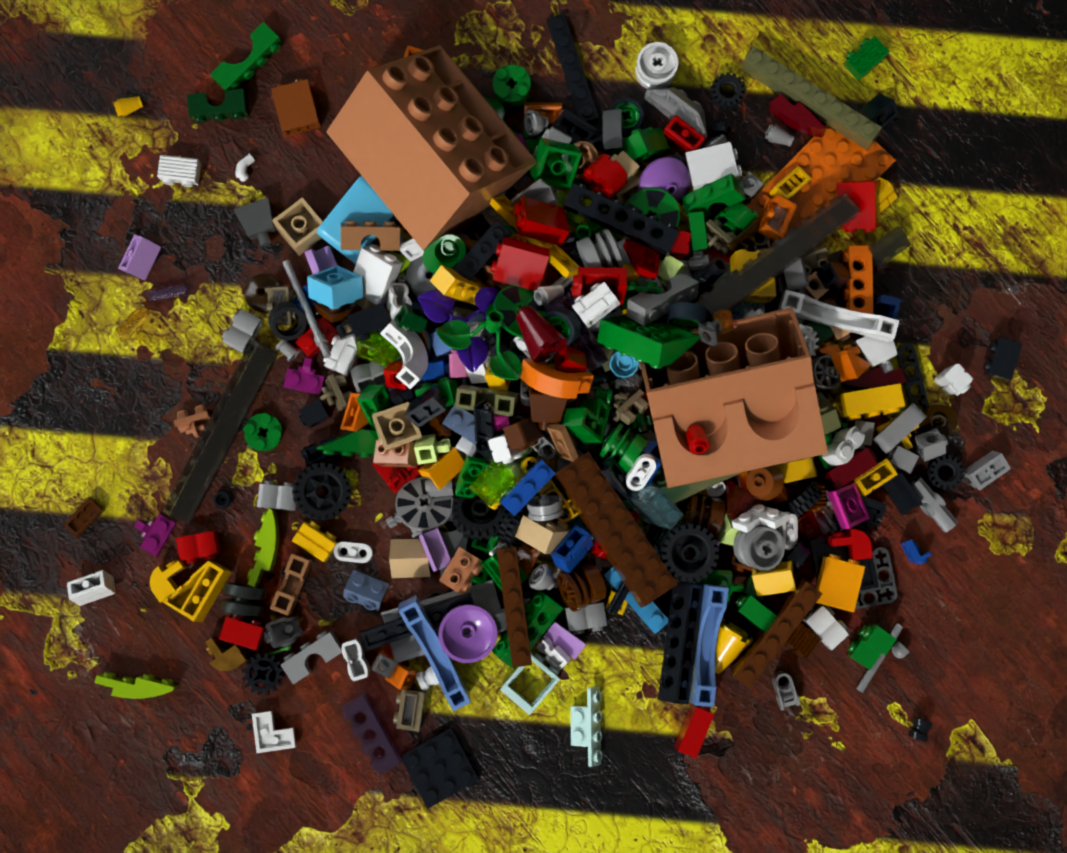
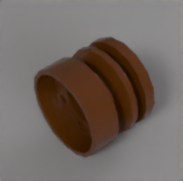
[683,493,726,539]
[557,561,606,612]

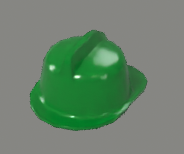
[422,234,466,273]

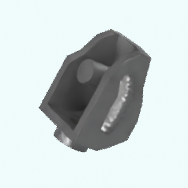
[264,616,304,648]

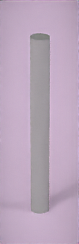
[856,623,903,693]

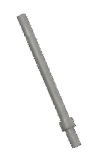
[282,260,331,358]

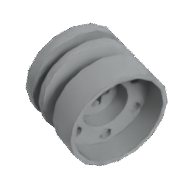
[576,229,623,268]

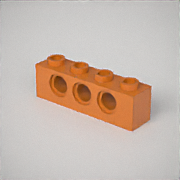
[842,246,874,314]

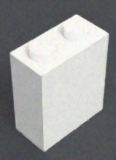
[686,142,742,191]
[353,244,402,305]

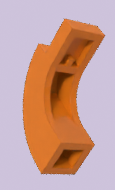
[520,358,594,399]

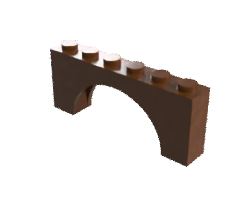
[730,575,822,689]

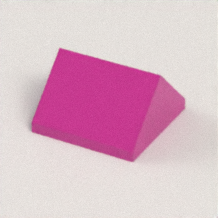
[827,482,870,529]

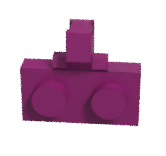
[283,357,326,396]
[134,514,177,557]

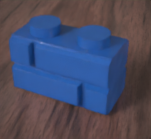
[551,525,594,573]

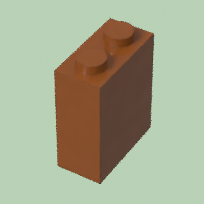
[271,78,321,137]

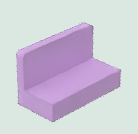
[118,235,161,280]
[304,246,338,274]
[419,528,451,572]
[543,621,587,659]

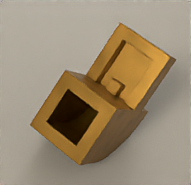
[205,636,250,671]

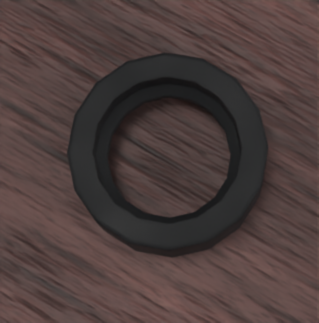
[268,302,307,341]

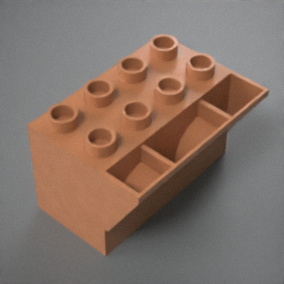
[326,45,537,251]
[640,307,828,488]

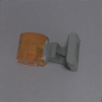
[698,310,734,346]
[372,650,399,679]

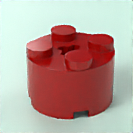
[582,154,628,199]

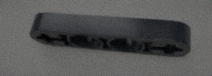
[896,344,929,411]

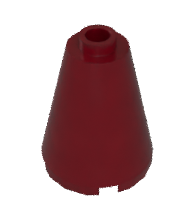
[515,306,567,363]

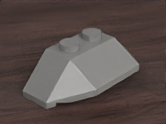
[644,87,707,141]

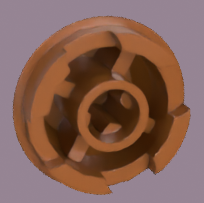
[746,465,784,501]

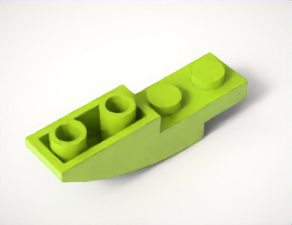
[247,509,279,587]
[95,672,179,699]

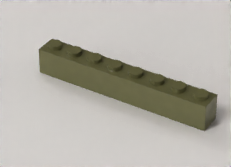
[742,47,882,151]

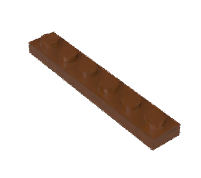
[496,547,532,668]

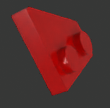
[623,239,660,280]

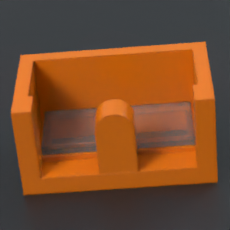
[756,194,797,242]

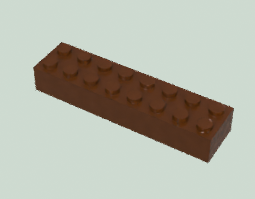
[553,452,677,608]

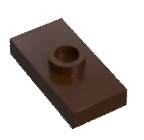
[63,497,105,538]

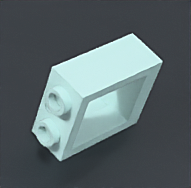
[500,652,560,715]

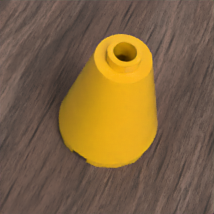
[715,619,753,674]

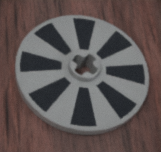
[395,477,453,531]

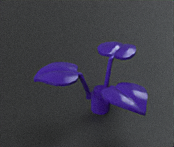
[417,287,500,373]

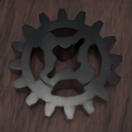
[242,652,285,695]

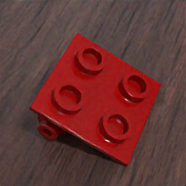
[372,463,422,493]

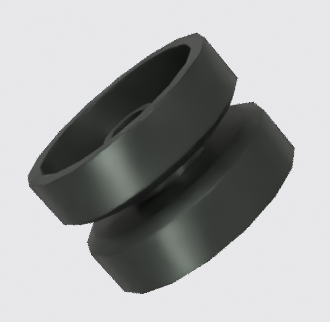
[220,582,267,616]

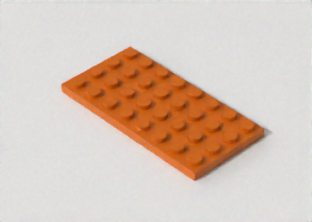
[747,125,896,259]

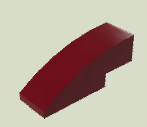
[769,94,825,138]
[841,367,907,390]

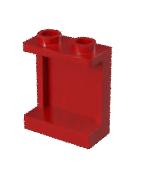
[837,180,881,232]
[571,267,627,306]

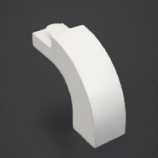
[380,319,428,389]

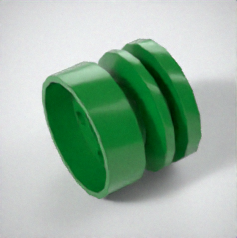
[599,422,649,474]

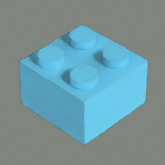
[307,265,363,309]

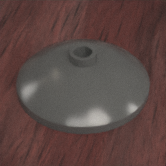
[406,256,458,302]

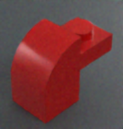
[828,527,873,560]

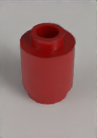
[686,424,709,454]

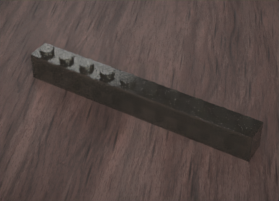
[697,193,861,323]
[162,340,277,524]

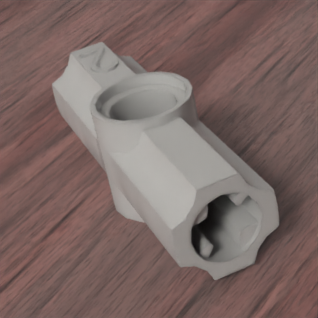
[910,477,958,533]

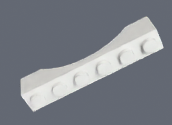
[777,290,899,342]

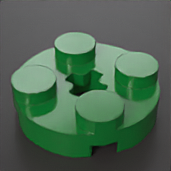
[243,413,283,452]

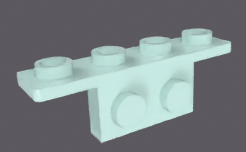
[570,686,602,767]

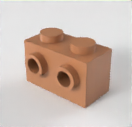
[373,440,417,468]
[439,547,483,594]

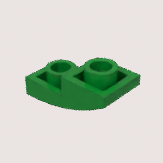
[455,456,487,498]

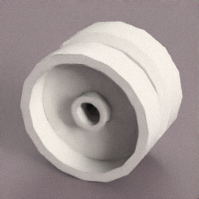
[635,42,678,90]

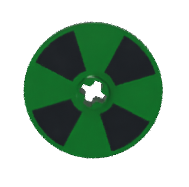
[622,188,680,238]
[493,285,550,338]

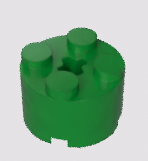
[493,65,531,109]
[713,202,758,236]

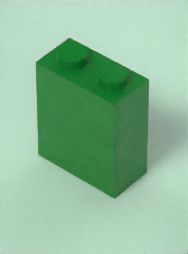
[734,594,776,633]

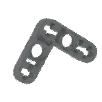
[855,547,897,609]

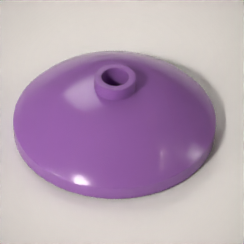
[638,157,691,205]
[438,604,497,663]

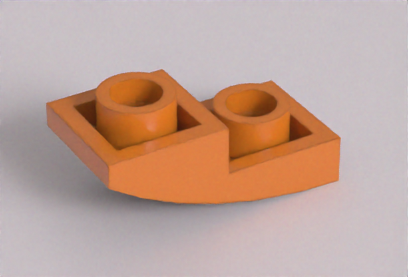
[816,342,860,356]

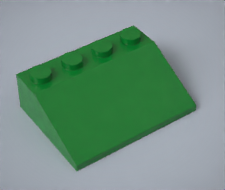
[597,314,700,369]

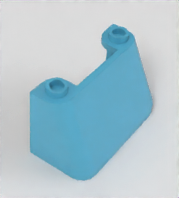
[317,175,399,265]

